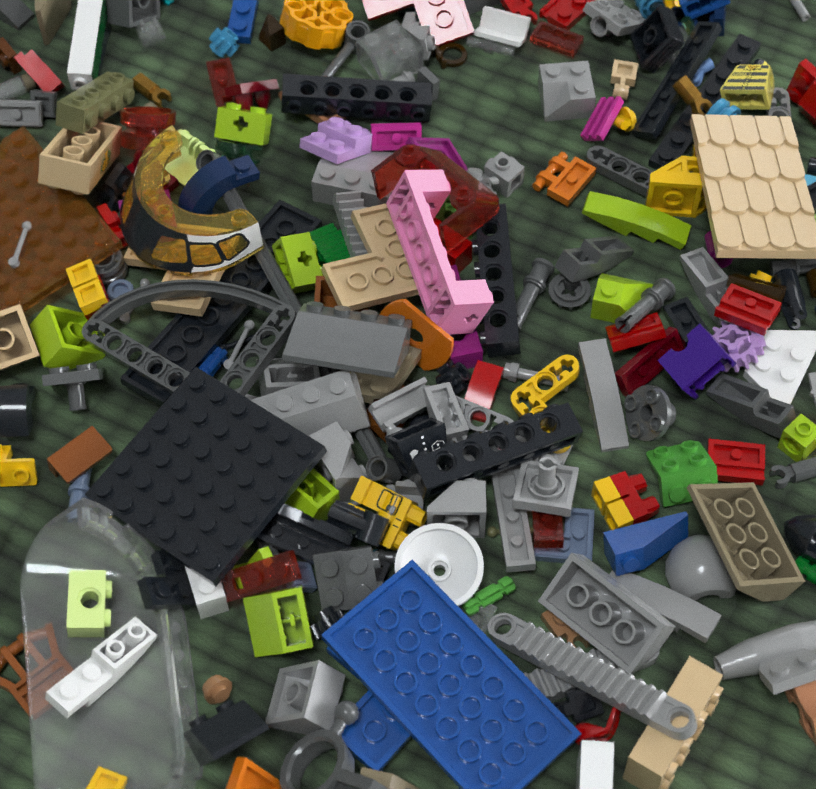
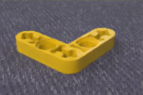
[511,355,580,454]

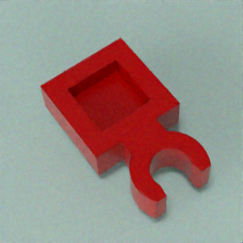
[500,0,538,25]
[97,203,128,249]

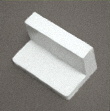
[474,6,531,47]

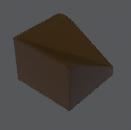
[258,14,286,52]

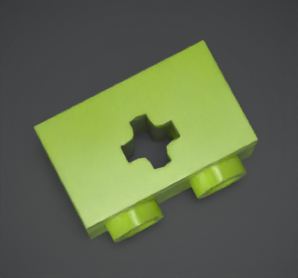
[214,102,272,146]
[272,232,324,294]

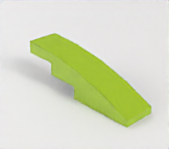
[582,191,691,250]

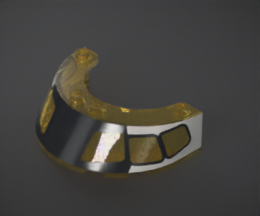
[120,126,264,276]

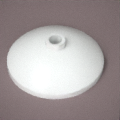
[395,523,484,606]

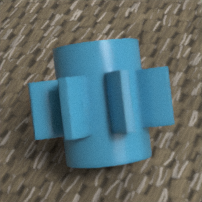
[209,27,239,58]

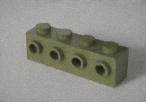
[56,71,135,134]

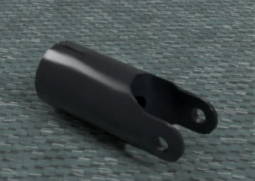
[773,268,807,330]

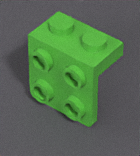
[646,440,718,507]

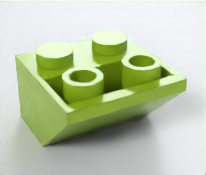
[284,468,340,521]
[243,585,314,657]

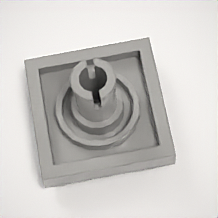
[512,457,579,517]

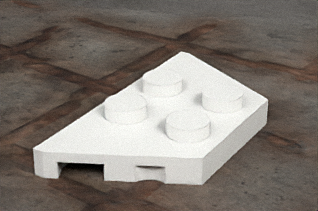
[743,330,816,404]

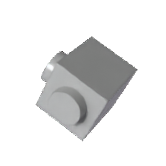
[484,151,525,198]

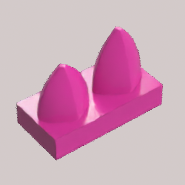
[370,123,422,151]

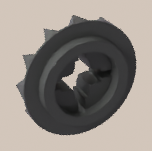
[548,273,591,311]

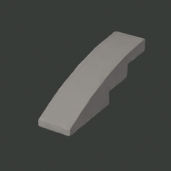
[578,338,629,453]
[423,382,481,481]
[609,570,722,643]

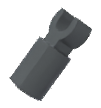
[769,456,816,489]

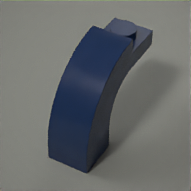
[178,155,260,227]

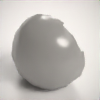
[665,535,737,601]

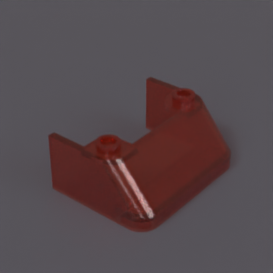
[371,144,500,254]

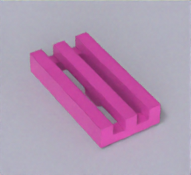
[580,96,624,141]

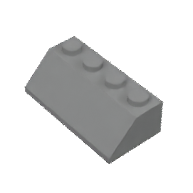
[251,370,371,436]
[538,553,676,675]

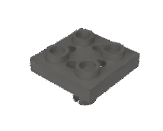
[42,363,105,411]

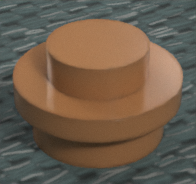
[202,675,232,704]

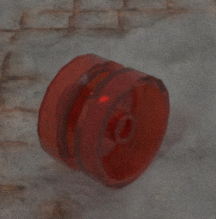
[120,106,176,151]

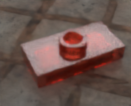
[530,20,584,58]

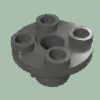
[624,385,676,441]

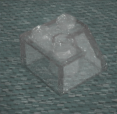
[356,20,423,80]

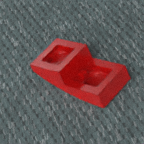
[464,360,504,423]

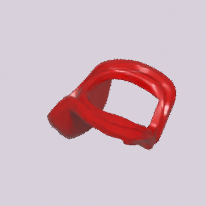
[575,707,621,745]

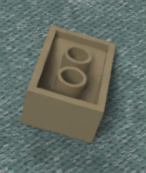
[35,0,72,45]

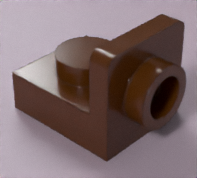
[0,37,22,75]

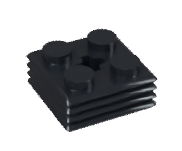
[630,4,684,73]

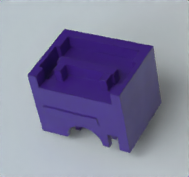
[658,323,737,400]

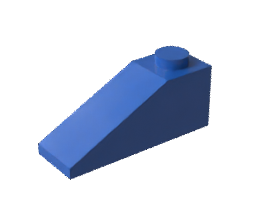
[603,511,688,576]

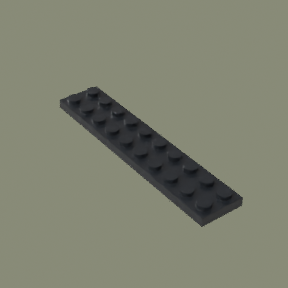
[120,199,322,406]

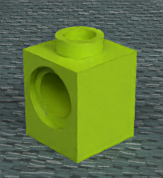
[777,414,816,462]

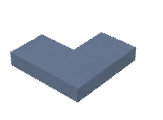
[534,508,595,563]

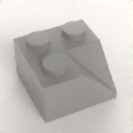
[538,61,596,122]
[309,421,369,502]

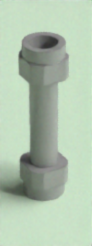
[503,362,569,392]

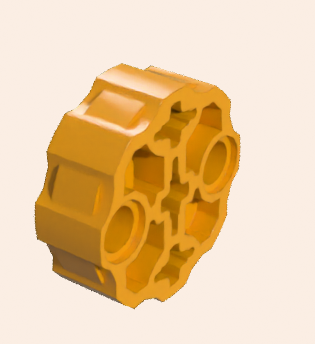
[279,0,353,50]

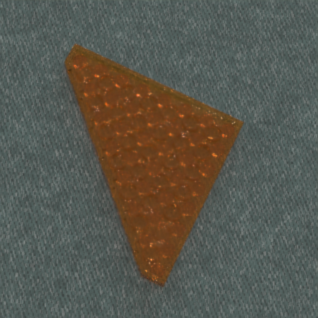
[0,126,123,312]

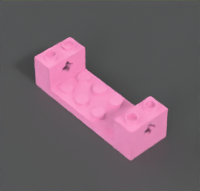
[386,170,494,335]

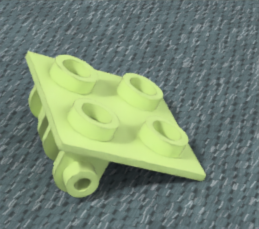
[155,129,216,186]

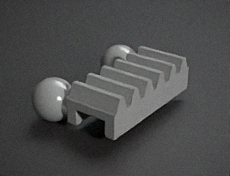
[368,377,450,443]

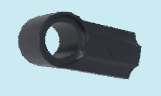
[327,500,389,547]

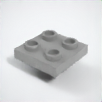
[583,0,645,36]

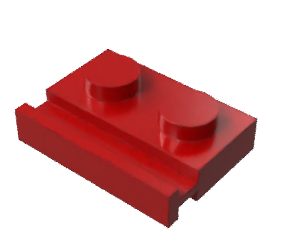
[539,0,596,33]
[714,283,782,336]
[605,312,666,352]
[707,439,765,486]

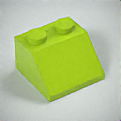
[30,305,106,370]

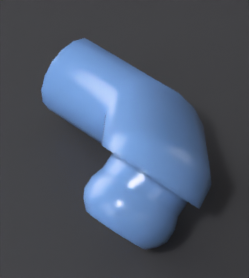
[691,58,715,87]

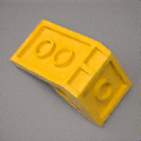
[645,144,706,218]

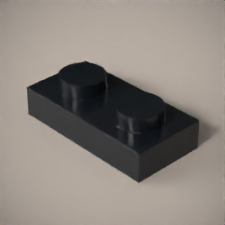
[663,297,710,348]

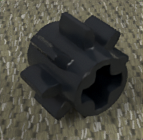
[436,360,470,395]
[310,606,344,640]

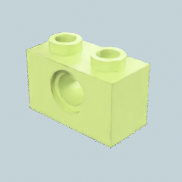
[66,570,112,637]

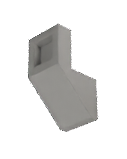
[401,12,435,60]

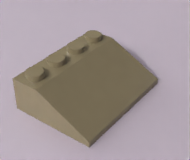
[687,482,805,602]

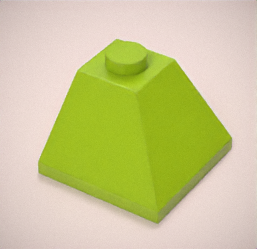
[590,273,653,323]

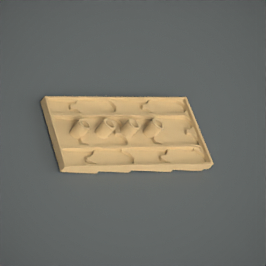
[690,114,816,259]

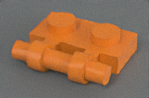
[532,152,596,206]

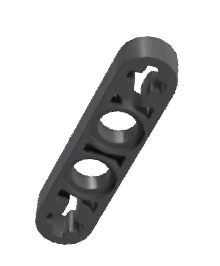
[586,146,654,197]

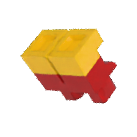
[66,259,110,320]
[591,471,660,530]

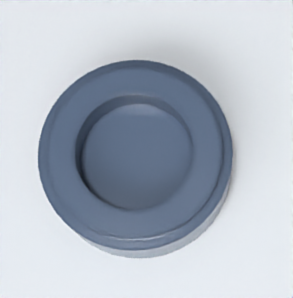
[107,279,134,301]

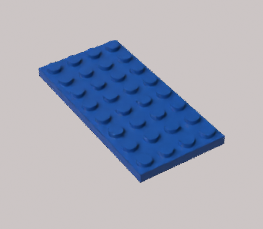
[321,559,582,789]

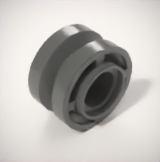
[87,244,128,286]

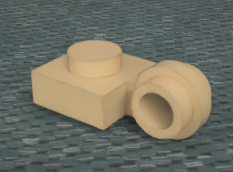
[610,59,638,100]

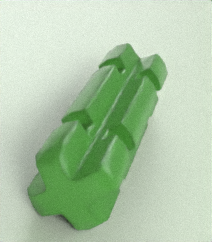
[461,576,516,616]

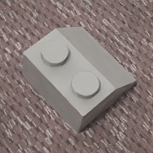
[427,478,486,538]
[265,660,345,735]

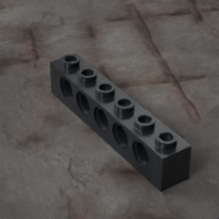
[281,74,432,122]
[470,203,521,357]
[409,402,583,500]

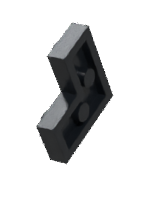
[137,550,196,610]

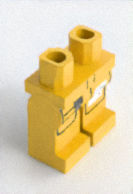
[348,475,427,551]

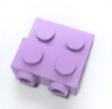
[300,117,372,164]

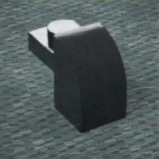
[0,383,36,437]

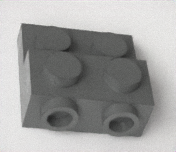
[313,544,384,612]

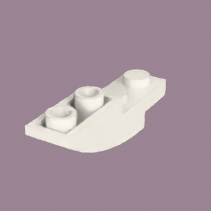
[45,616,157,718]

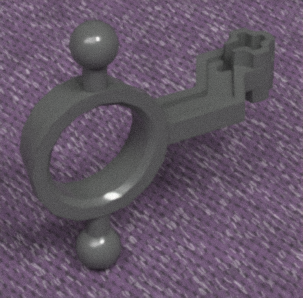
[279,701,410,789]

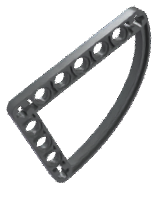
[82,279,297,397]

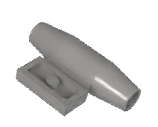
[713,620,816,695]

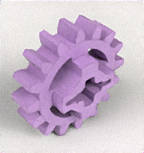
[711,321,766,372]

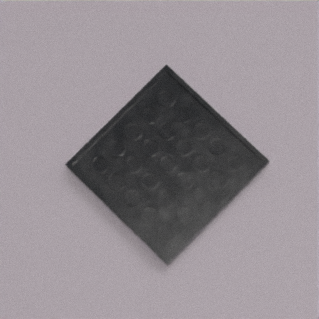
[85,367,327,587]

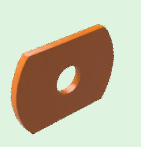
[379,299,454,370]

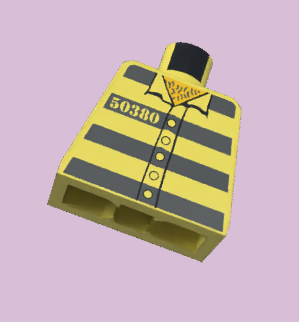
[720,59,775,110]

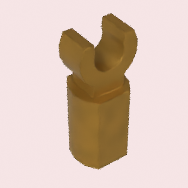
[132,72,172,109]
[672,75,712,116]

